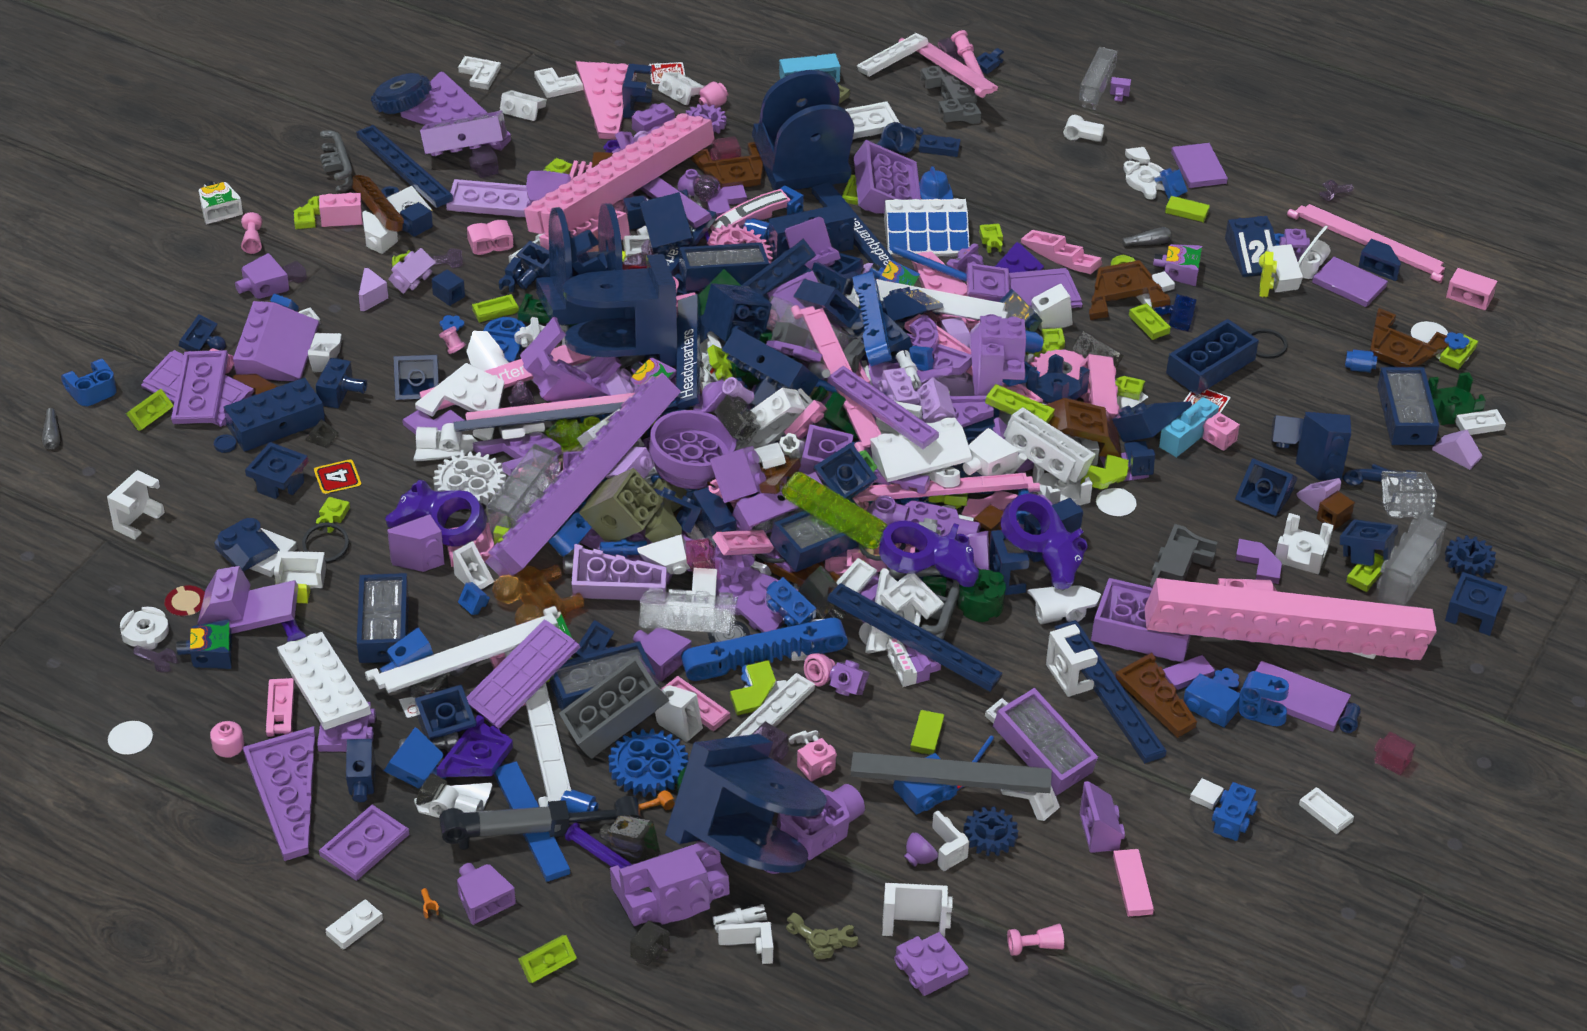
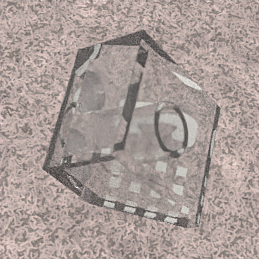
[1381,471,1437,519]

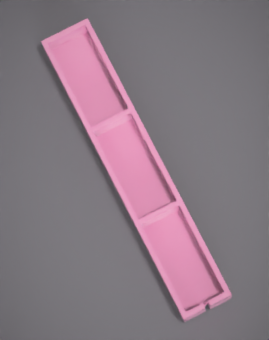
[524,113,715,236]
[1145,578,1436,660]

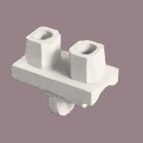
[514,317,545,348]

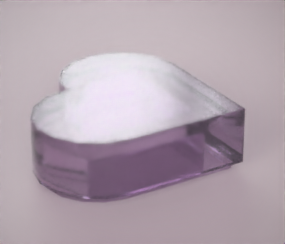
[282,261,307,283]

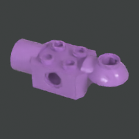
[866,496,981,536]
[766,784,865,874]

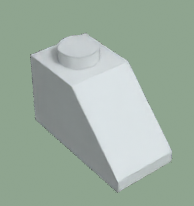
[362,211,398,254]
[637,535,693,574]

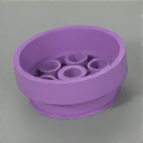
[649,410,736,489]

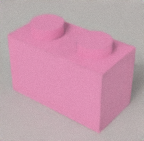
[319,193,363,227]
[1446,268,1497,311]

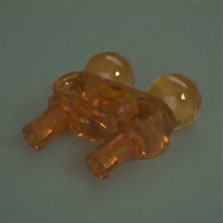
[492,564,584,625]

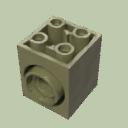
[579,467,663,542]

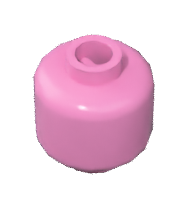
[699,82,728,108]
[210,721,244,758]

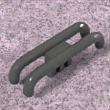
[320,130,353,193]
[921,579,959,640]

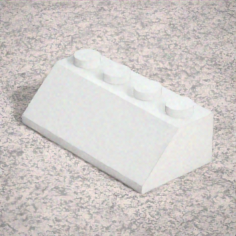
[870,417,972,482]

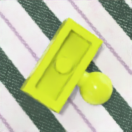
[1259,251,1277,297]

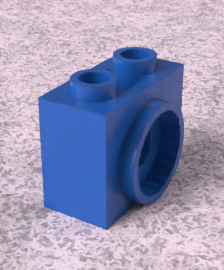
[893,753,957,815]

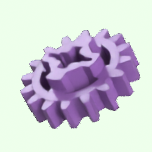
[686,104,726,133]

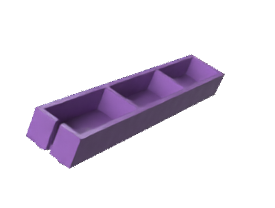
[485,373,681,581]

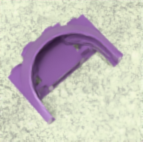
[970,314,1026,396]
[520,317,622,402]
[610,840,730,926]

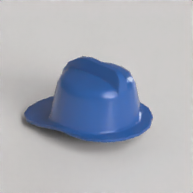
[919,167,953,200]

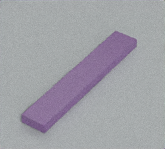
[639,177,712,229]
[828,366,939,449]

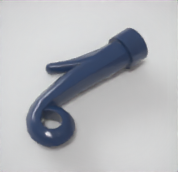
[1343,464,1417,489]

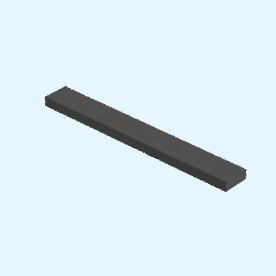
[851,752,1052,794]

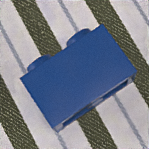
[1183,673,1240,727]

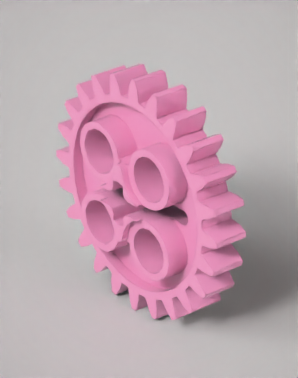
[707,224,773,264]

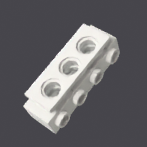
[1004,407,1095,483]

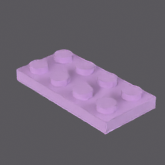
[447,179,529,217]

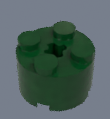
[957,568,1006,622]

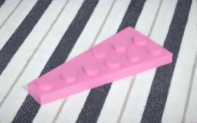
[576,61,628,140]
[912,251,980,328]

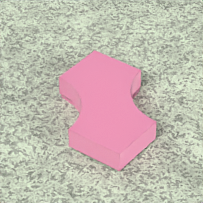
[962,490,1017,518]

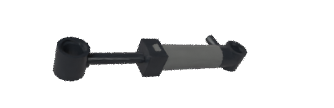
[439,796,643,850]

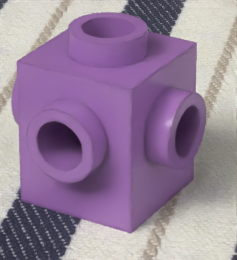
[1279,229,1310,261]
[829,660,870,696]

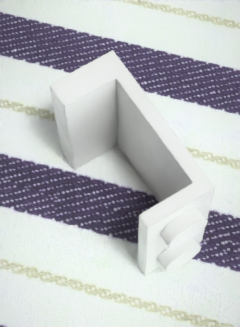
[882,883,952,937]

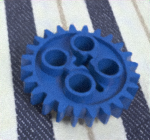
[609,729,688,797]

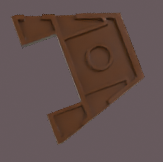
[690,142,763,189]
[1089,260,1171,320]
[1370,308,1448,367]
[707,455,801,494]

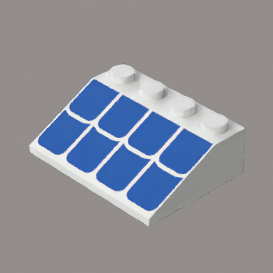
[884,199,969,257]

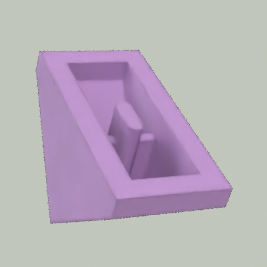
[359,268,388,311]
[1432,430,1482,469]
[1296,478,1341,512]

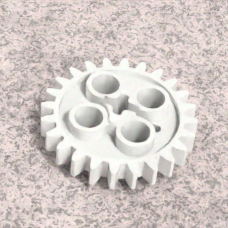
[433,452,507,510]

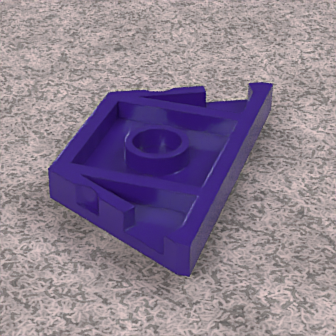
[995,242,1044,273]
[437,715,513,777]

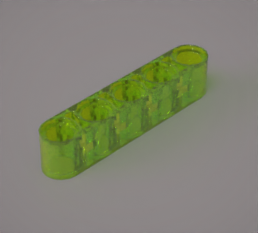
[782,472,888,550]

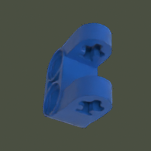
[61,358,117,406]
[1239,671,1289,726]

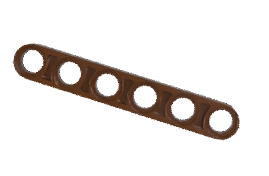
[352,175,404,232]

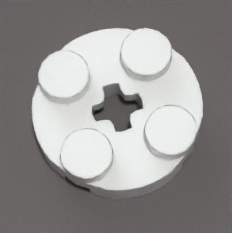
[120,607,169,650]

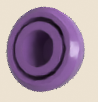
[678,169,705,196]
[904,832,938,867]

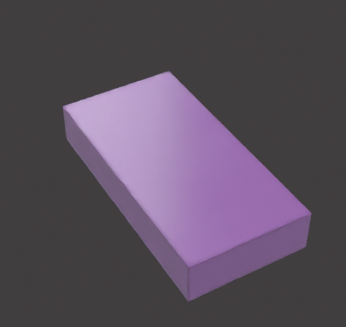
[1163,655,1215,690]

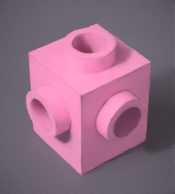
[1203,412,1240,451]
[797,738,837,782]

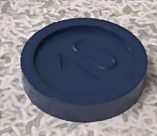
[214,434,237,453]

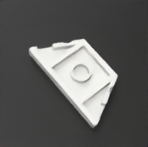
[865,568,921,653]

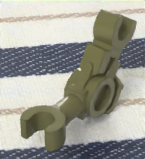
[786,913,858,959]

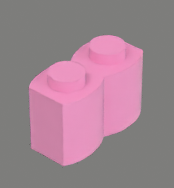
[467,220,513,255]

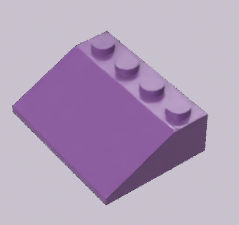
[854,140,921,213]
[233,301,319,381]
[1091,578,1191,662]

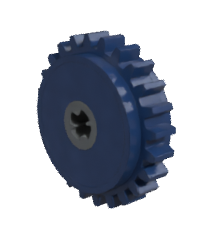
[371,73,432,114]

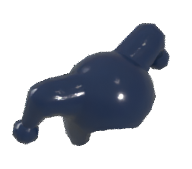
[876,122,924,154]

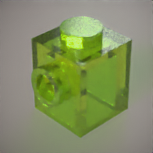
[546,419,583,450]

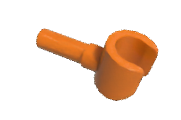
[639,790,675,810]
[421,888,439,918]

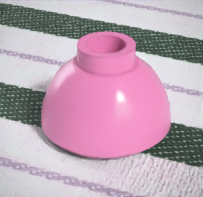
[804,653,836,687]

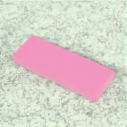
[712,530,774,556]
[662,676,730,732]
[1113,849,1154,917]

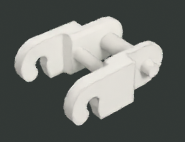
[789,730,819,745]

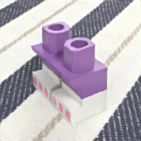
[888,638,941,687]

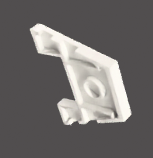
[415,363,505,441]

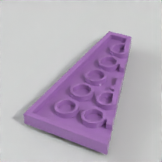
[682,535,803,632]

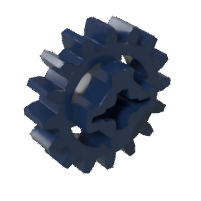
[1445,535,1496,577]
[963,807,1018,856]

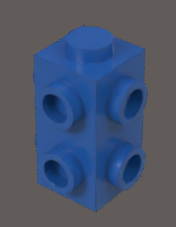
[766,577,816,627]
[1212,782,1258,841]

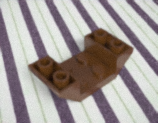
[1046,398,1121,458]

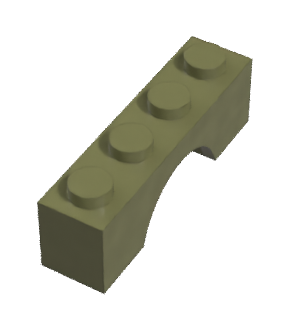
[645,478,687,543]

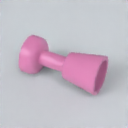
[241,212,262,254]
[1007,924,1064,956]

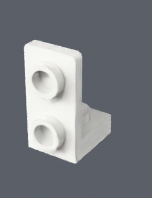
[750,388,806,430]
[1001,786,1060,821]
[932,811,969,871]
[718,922,773,964]

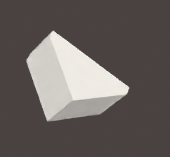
[308,342,339,372]
[453,541,494,589]

